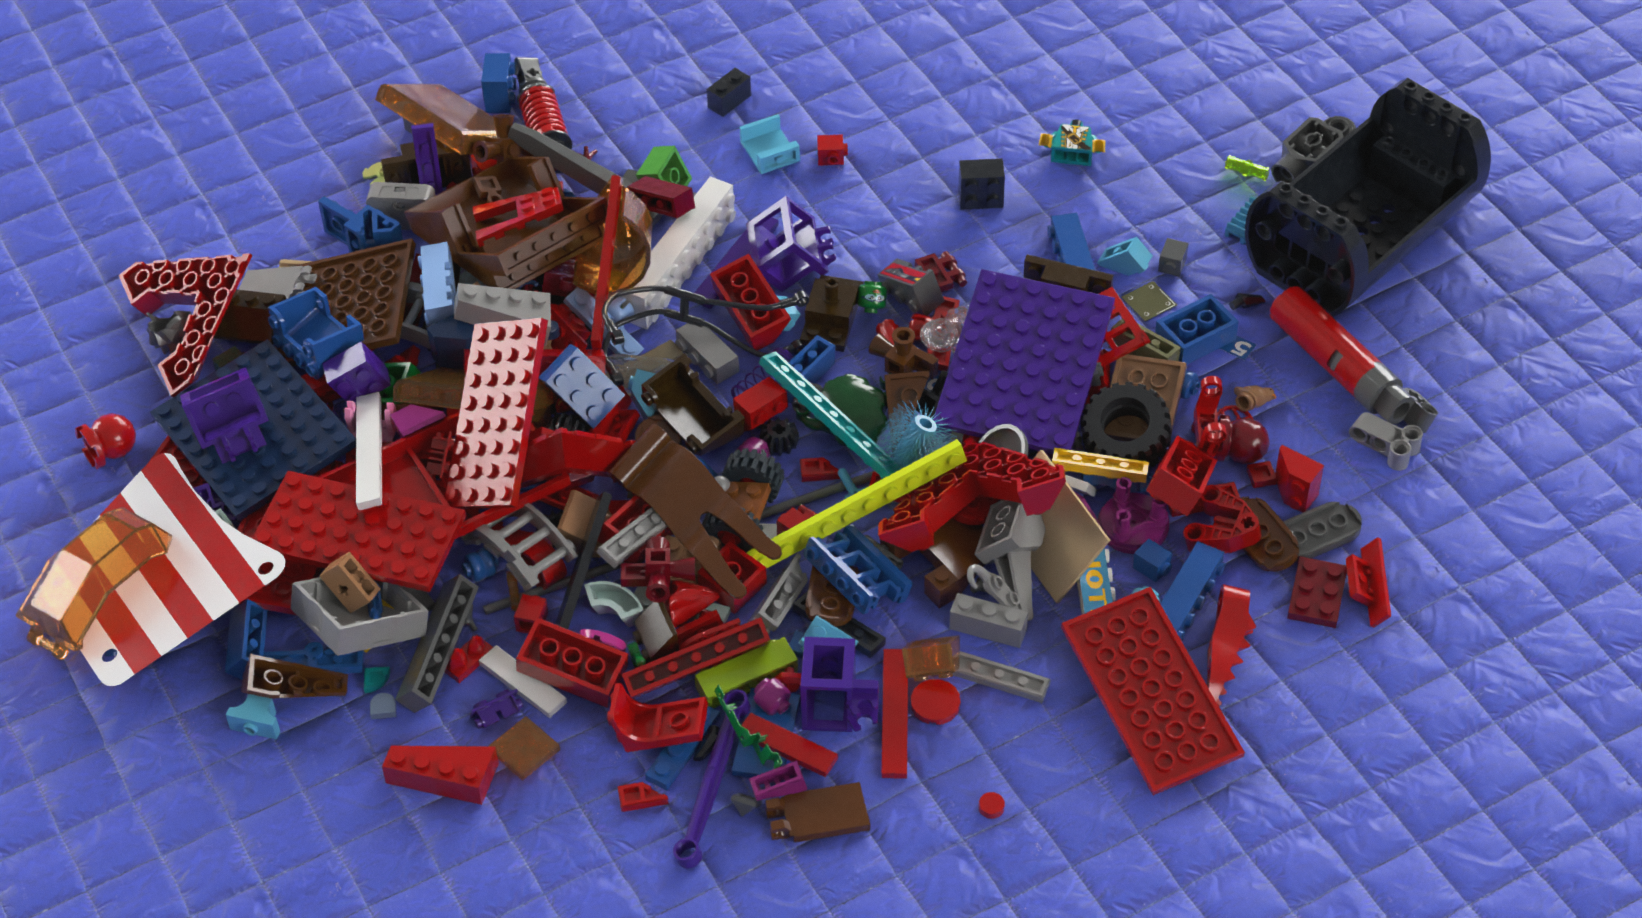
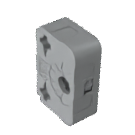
[366,182,436,230]

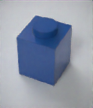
[1133,539,1172,582]

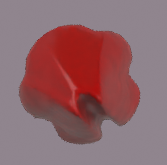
[663,580,720,628]

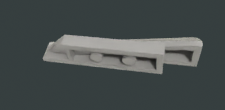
[747,553,808,649]

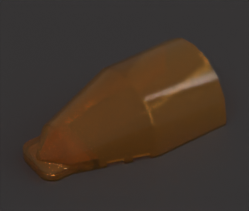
[573,173,652,295]

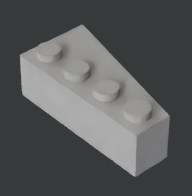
[454,283,551,346]

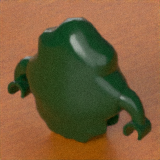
[795,373,891,446]

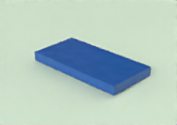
[732,688,800,782]

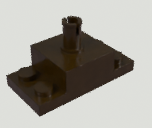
[381,137,472,192]
[1023,254,1114,294]
[800,275,864,352]

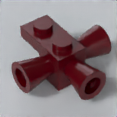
[621,536,695,603]

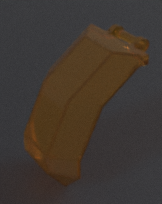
[16,507,172,660]

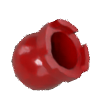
[75,413,136,469]

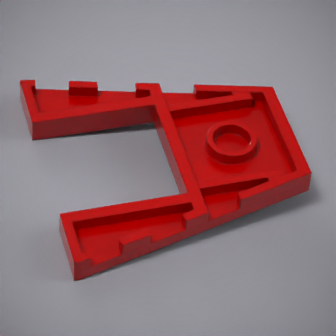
[472,187,564,247]

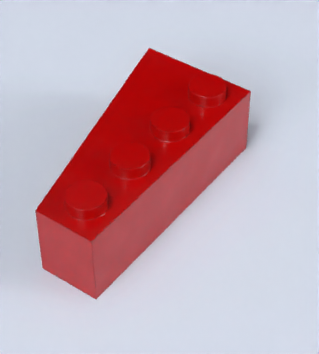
[382,746,499,805]

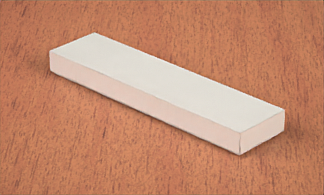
[479,645,567,718]

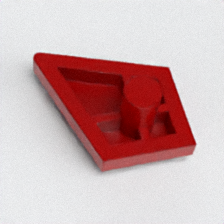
[774,667,802,692]

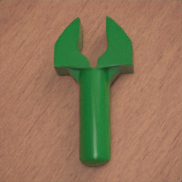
[627,642,646,668]

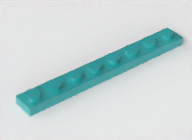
[759,351,902,479]

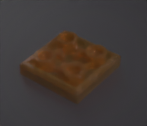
[489,716,560,781]

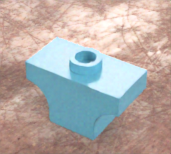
[226,694,280,740]

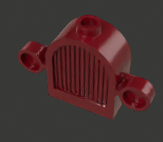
[542,255,599,297]

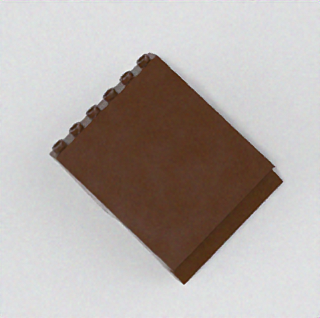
[404,157,608,289]

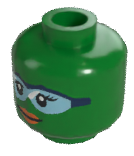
[857,281,887,313]

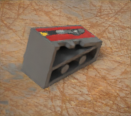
[877,258,945,315]

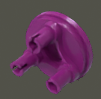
[1098,477,1169,554]

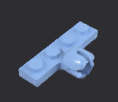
[563,285,644,364]

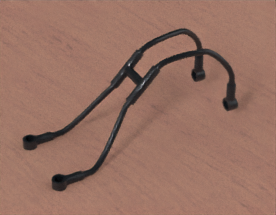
[602,285,809,387]

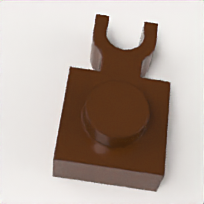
[473,176,503,203]

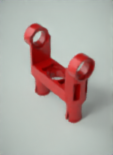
[1191,376,1227,457]

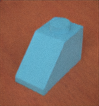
[1097,237,1153,276]
[628,369,656,420]

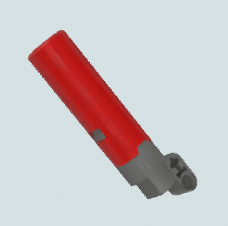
[1270,286,1438,433]

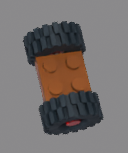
[702,448,784,552]

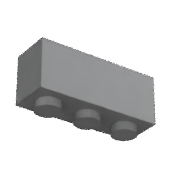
[675,323,739,384]
[949,593,1028,648]

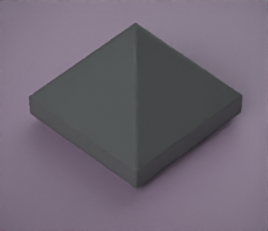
[731,793,762,817]

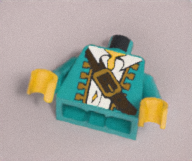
[1039,119,1105,166]

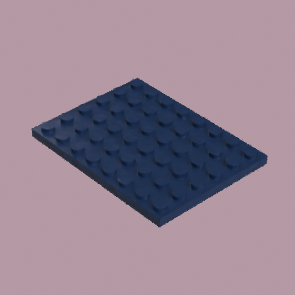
[150,339,356,522]

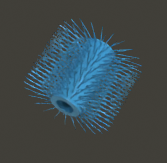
[873,400,957,474]

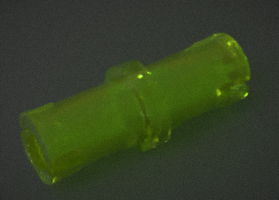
[1225,155,1270,181]

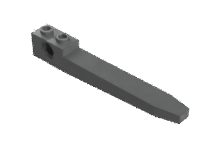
[508,123,662,232]

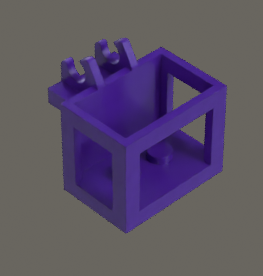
[746,196,836,292]
[180,367,269,464]
[801,637,879,732]

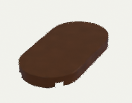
[1240,496,1299,572]
[805,556,860,627]

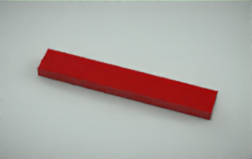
[882,649,908,779]

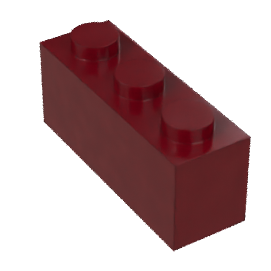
[627,176,696,218]

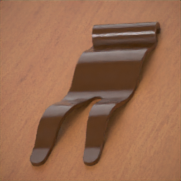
[607,424,782,599]

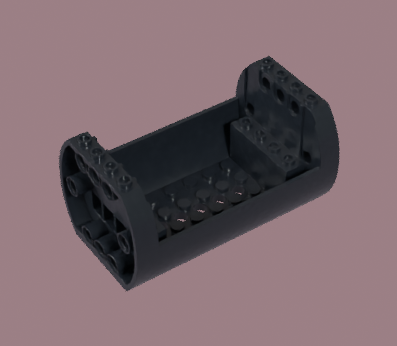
[1245,78,1491,317]

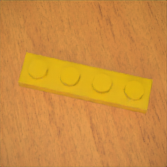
[1052,448,1149,483]

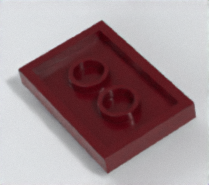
[1287,556,1347,628]

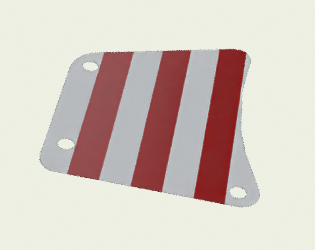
[43,453,285,686]

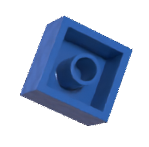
[481,53,517,113]

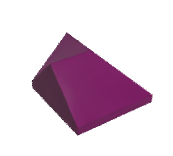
[390,404,446,438]

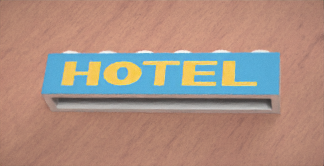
[1077,548,1116,614]

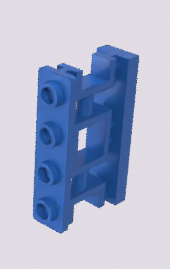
[803,524,913,614]

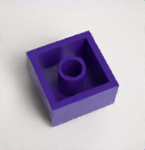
[322,341,391,404]

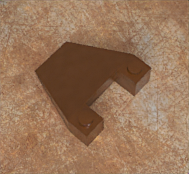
[880,518,986,609]

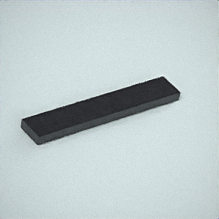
[555,492,612,629]

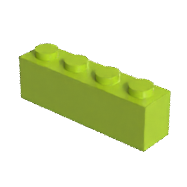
[695,637,798,708]

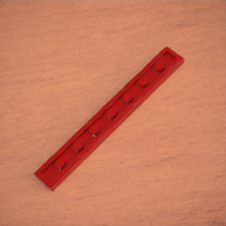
[591,175,622,349]

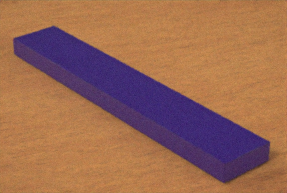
[694,213,779,309]

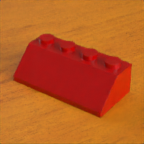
[710,254,791,351]

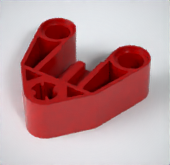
[1183,485,1262,553]

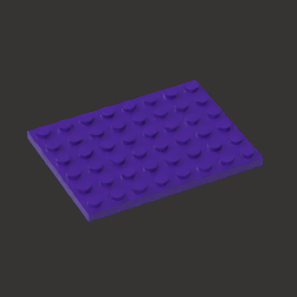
[933,269,1115,454]

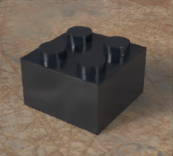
[958,158,1005,210]

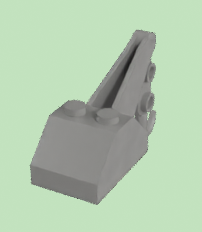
[967,500,1046,621]

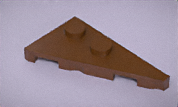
[884,371,929,455]

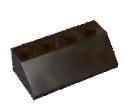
[214,289,287,345]

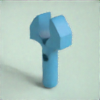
[837,468,866,499]

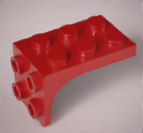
[607,683,708,753]

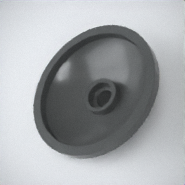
[978,424,1028,457]

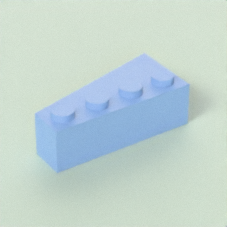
[418,242,456,326]

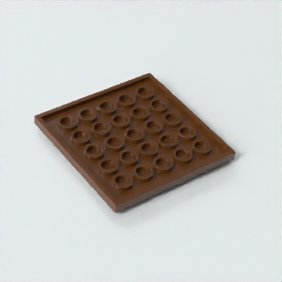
[275,238,416,367]

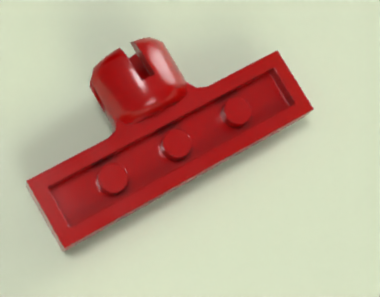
[908,296,960,371]

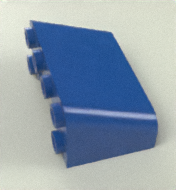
[268,287,364,380]

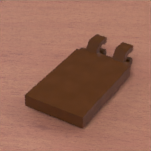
[765,782,870,843]

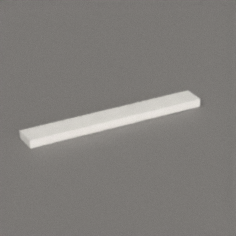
[356,392,382,510]

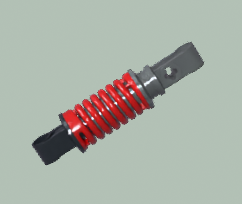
[514,57,572,174]

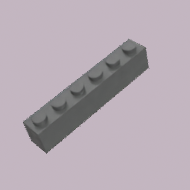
[395,574,479,713]

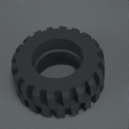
[1081,382,1172,467]

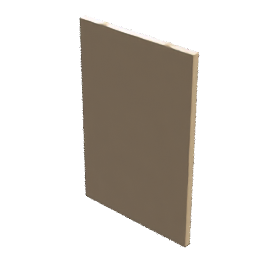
[1000,450,1111,603]

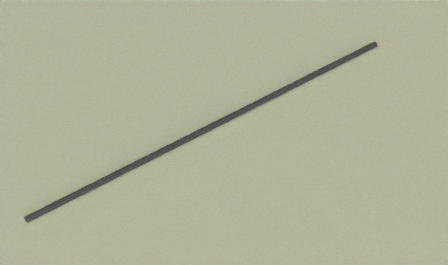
[483,438,981,615]

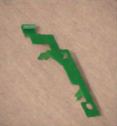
[714,684,782,769]

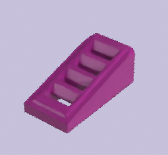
[749,761,808,801]

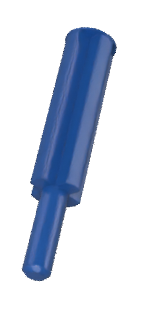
[368,582,383,619]

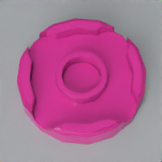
[579,629,627,652]

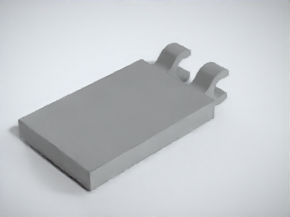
[239,266,318,299]

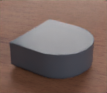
[370,693,396,719]

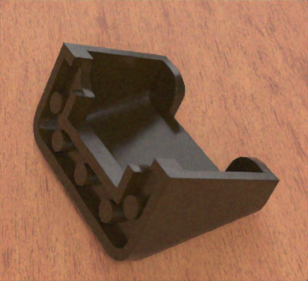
[641,353,745,456]

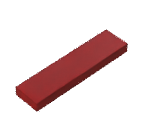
[741,712,838,777]

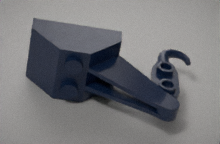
[427,280,560,369]

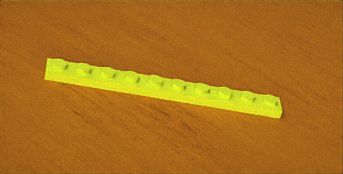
[746,439,967,569]

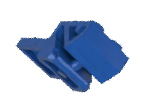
[318,196,403,253]

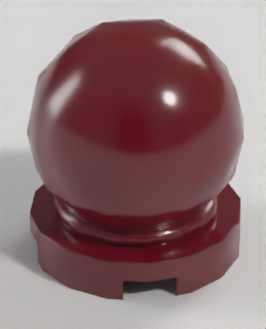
[1214,414,1270,465]

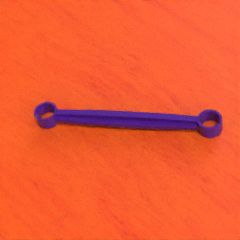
[673,689,751,869]

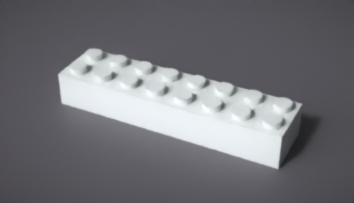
[621,177,736,329]

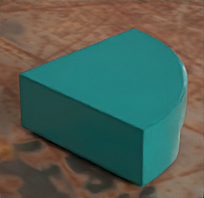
[364,667,391,693]

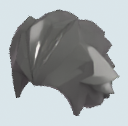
[146,311,192,355]

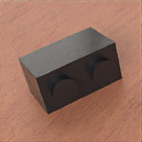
[706,68,751,117]

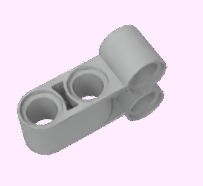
[1349,412,1423,471]

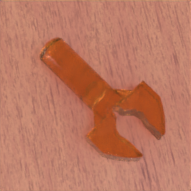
[506,571,520,611]

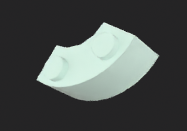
[584,581,646,627]

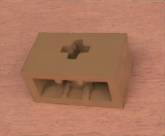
[319,552,380,613]

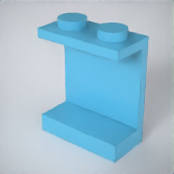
[740,114,800,174]

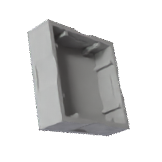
[291,577,428,656]

